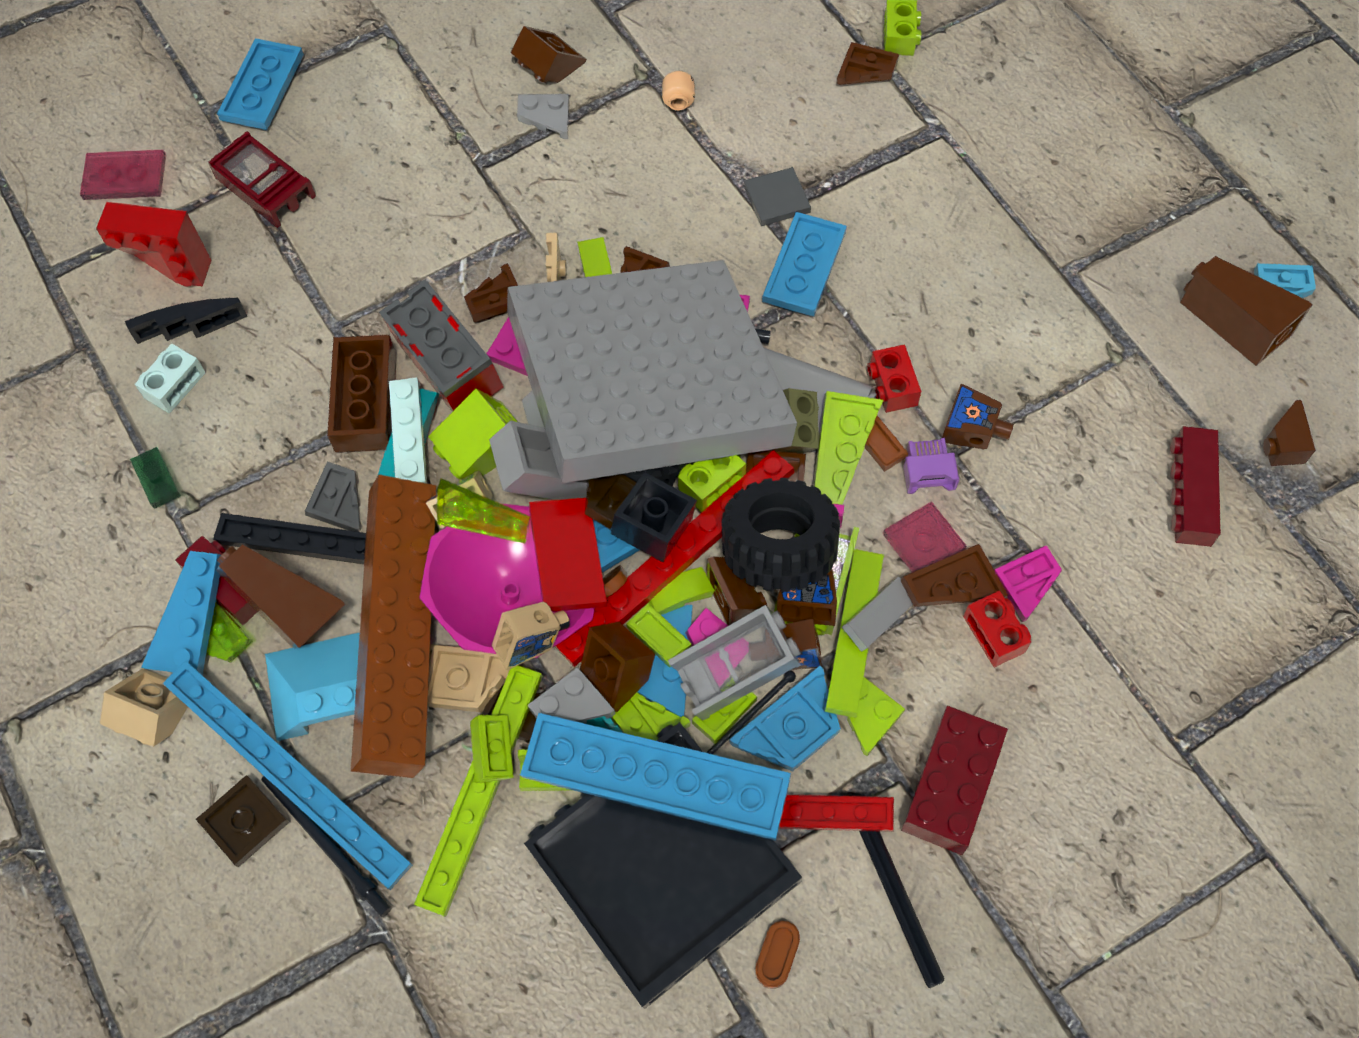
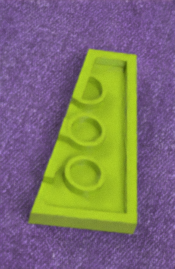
[813,391,883,505]

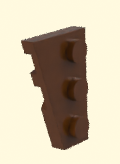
[900,544,1009,607]

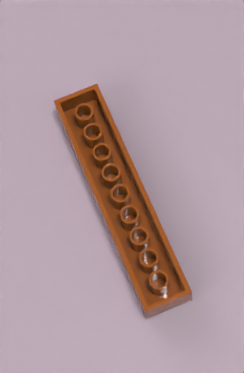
[351,475,436,778]

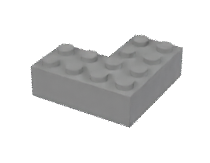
[489,391,587,500]

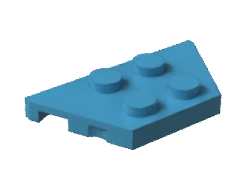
[630,605,693,717]
[729,666,841,772]

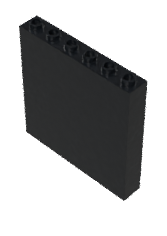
[524,722,802,1009]

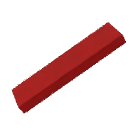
[779,795,894,832]

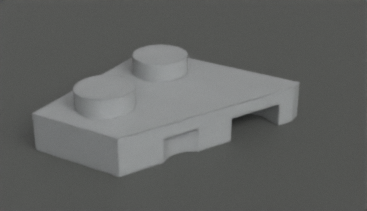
[517,94,570,139]
[528,667,616,724]

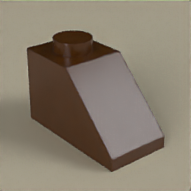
[1263,400,1316,466]

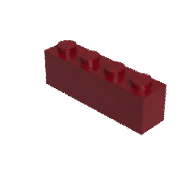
[1170,426,1221,547]

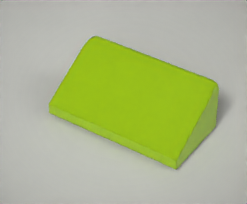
[470,715,514,783]

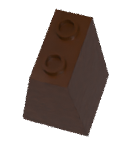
[1180,256,1313,366]
[216,544,345,649]

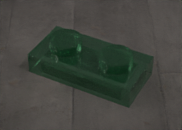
[130,447,181,509]

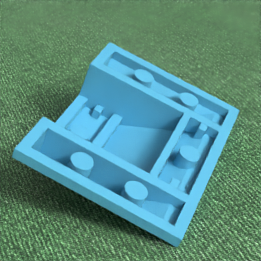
[265,632,360,741]

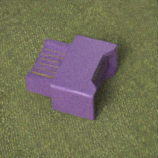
[903,438,959,494]

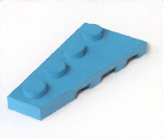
[141,551,221,675]

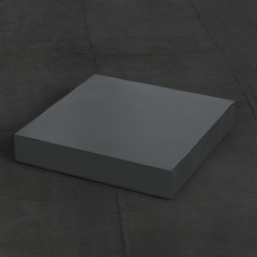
[744,167,811,226]

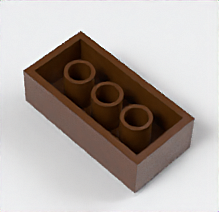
[327,335,396,452]

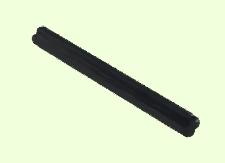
[859,831,944,988]

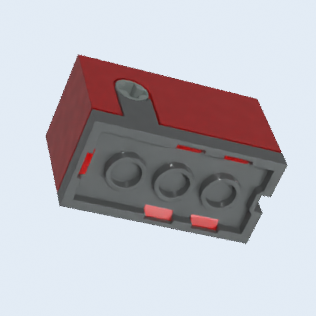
[379,279,504,412]

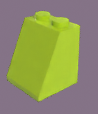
[428,389,518,479]

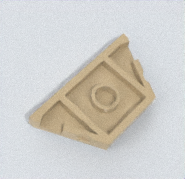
[427,644,510,713]

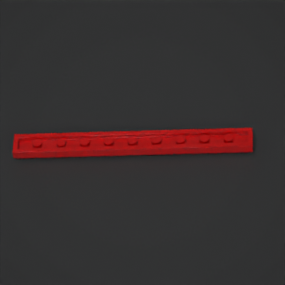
[554,450,794,668]

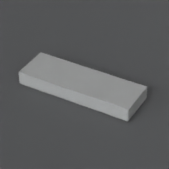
[842,576,913,651]

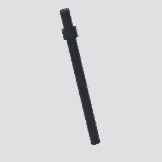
[261,776,392,917]

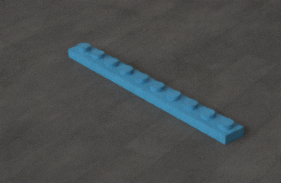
[162,660,413,890]

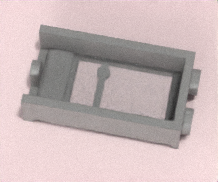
[668,605,801,720]

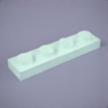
[389,377,427,483]

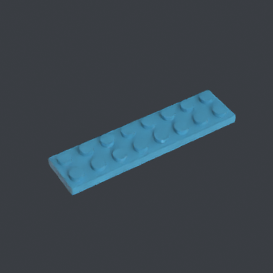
[520,713,791,840]

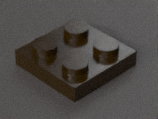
[196,775,289,867]

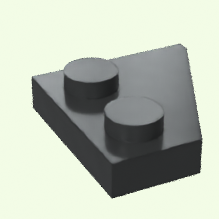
[305,461,360,532]

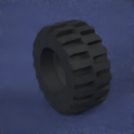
[722,478,840,592]

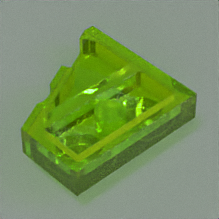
[206,601,253,663]

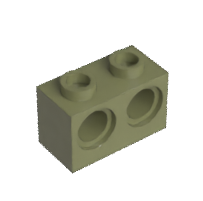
[774,388,820,454]

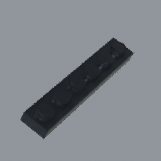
[213,513,366,565]

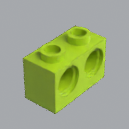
[884,0,921,56]
[678,455,746,512]

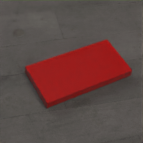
[529,497,607,612]

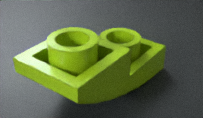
[649,567,715,615]

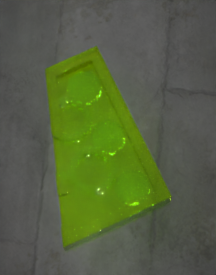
[437,478,530,544]

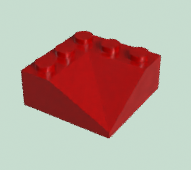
[96,202,212,287]

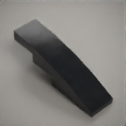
[125,297,248,344]

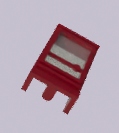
[208,131,316,228]

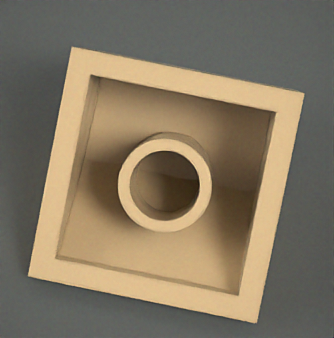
[100,668,188,747]

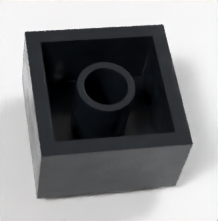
[611,472,697,562]

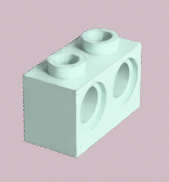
[135,343,205,414]

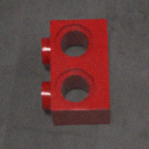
[867,344,922,413]
[963,591,1031,668]

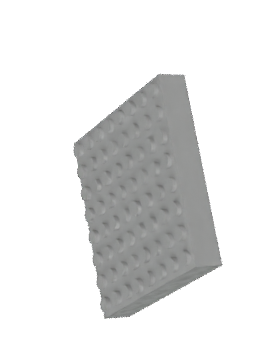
[507,260,797,483]

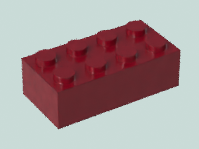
[901,705,1008,855]

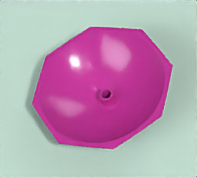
[420,502,594,658]

